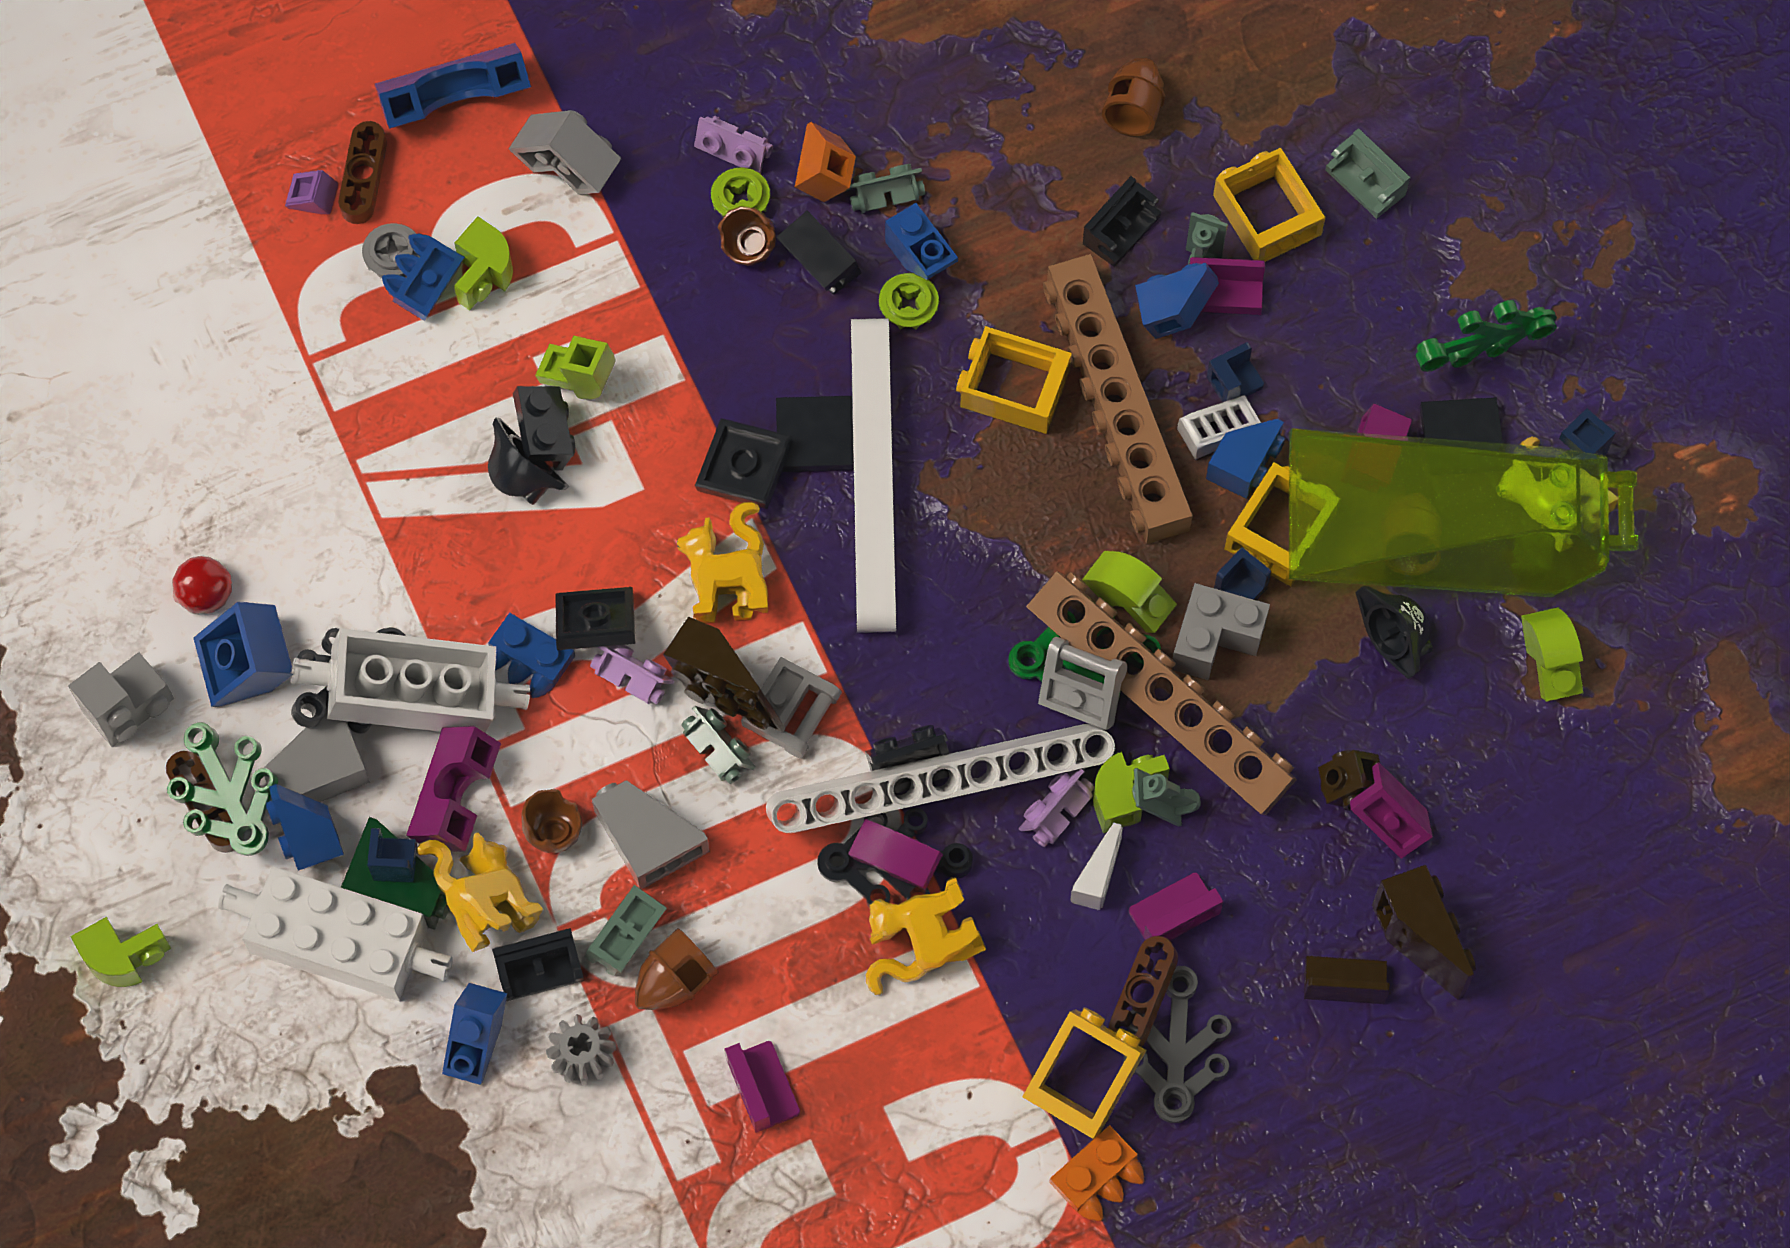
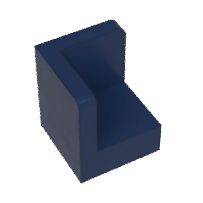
[1206,342,1264,403]
[1559,408,1616,474]
[1214,547,1271,600]
[367,828,417,883]

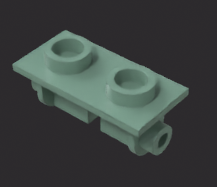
[847,164,925,213]
[1186,212,1228,265]
[681,706,756,784]
[1132,768,1201,827]

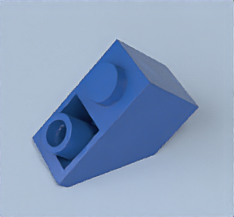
[885,203,958,280]
[1135,263,1219,339]
[1206,419,1286,499]
[266,784,344,871]
[442,983,507,1085]

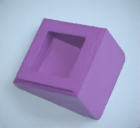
[285,170,338,214]

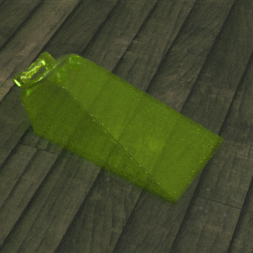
[1289,428,1639,597]

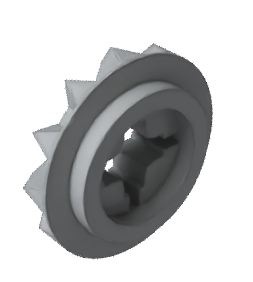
[362,223,420,279]

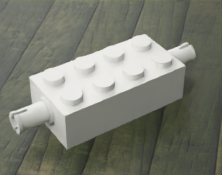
[291,628,530,733]
[218,866,453,1002]

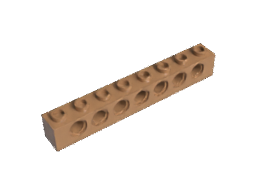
[1043,254,1192,544]
[1026,571,1297,815]

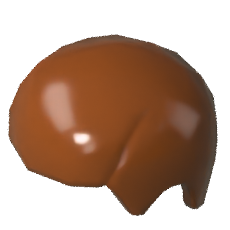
[718,206,776,266]
[521,789,583,853]

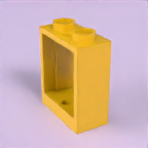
[1213,148,1325,262]
[956,326,1072,434]
[1224,462,1341,586]
[1022,1007,1147,1139]

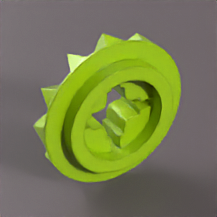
[711,168,770,217]
[879,273,939,330]

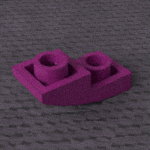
[848,819,943,890]

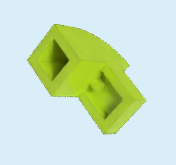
[454,216,513,311]
[535,336,616,400]
[1082,551,1177,633]
[1521,607,1583,702]
[1093,752,1170,833]
[70,917,171,987]

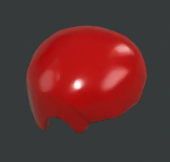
[172,556,232,614]

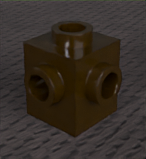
[1318,750,1381,811]

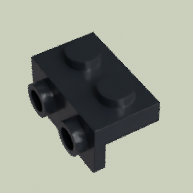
[512,386,575,470]
[865,725,949,794]

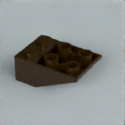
[663,617,785,733]
[1372,865,1476,1000]

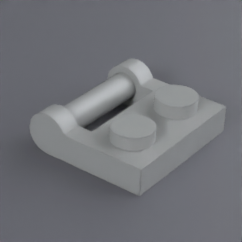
[1038,637,1127,730]
[741,657,842,758]

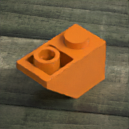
[794,122,856,202]

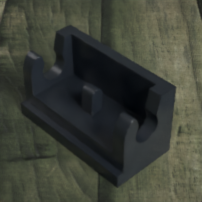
[1083,176,1161,267]
[777,210,862,295]
[492,928,584,1002]

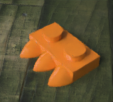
[1049,1125,1144,1221]

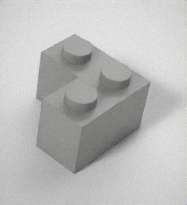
[509,110,621,194]
[1172,583,1270,680]
[68,652,174,747]

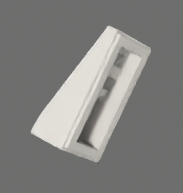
[1177,395,1261,460]
[1071,823,1123,910]

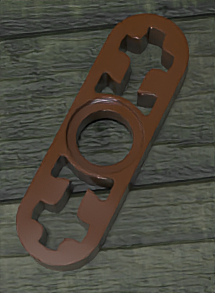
[338,121,387,224]
[166,751,244,853]
[1108,936,1178,1047]

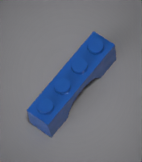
[375,43,531,129]

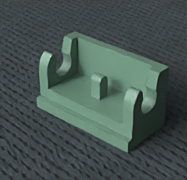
[1325,128,1410,219]
[584,885,667,976]

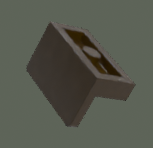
[1304,956,1390,1004]

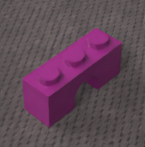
[406,726,501,852]

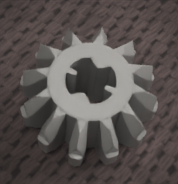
[546,1014,616,1085]

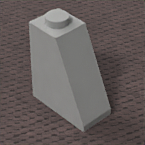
[260,707,370,802]
[592,780,710,890]

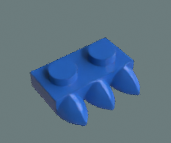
[382,234,465,321]
[488,613,576,698]

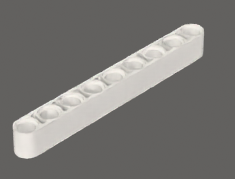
[851,318,896,633]
[766,724,1115,833]

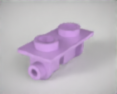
[694,116,773,174]
[590,645,675,704]
[1019,769,1094,847]

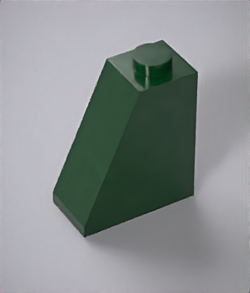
[341,817,449,930]

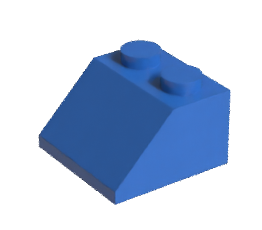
[193,602,293,707]

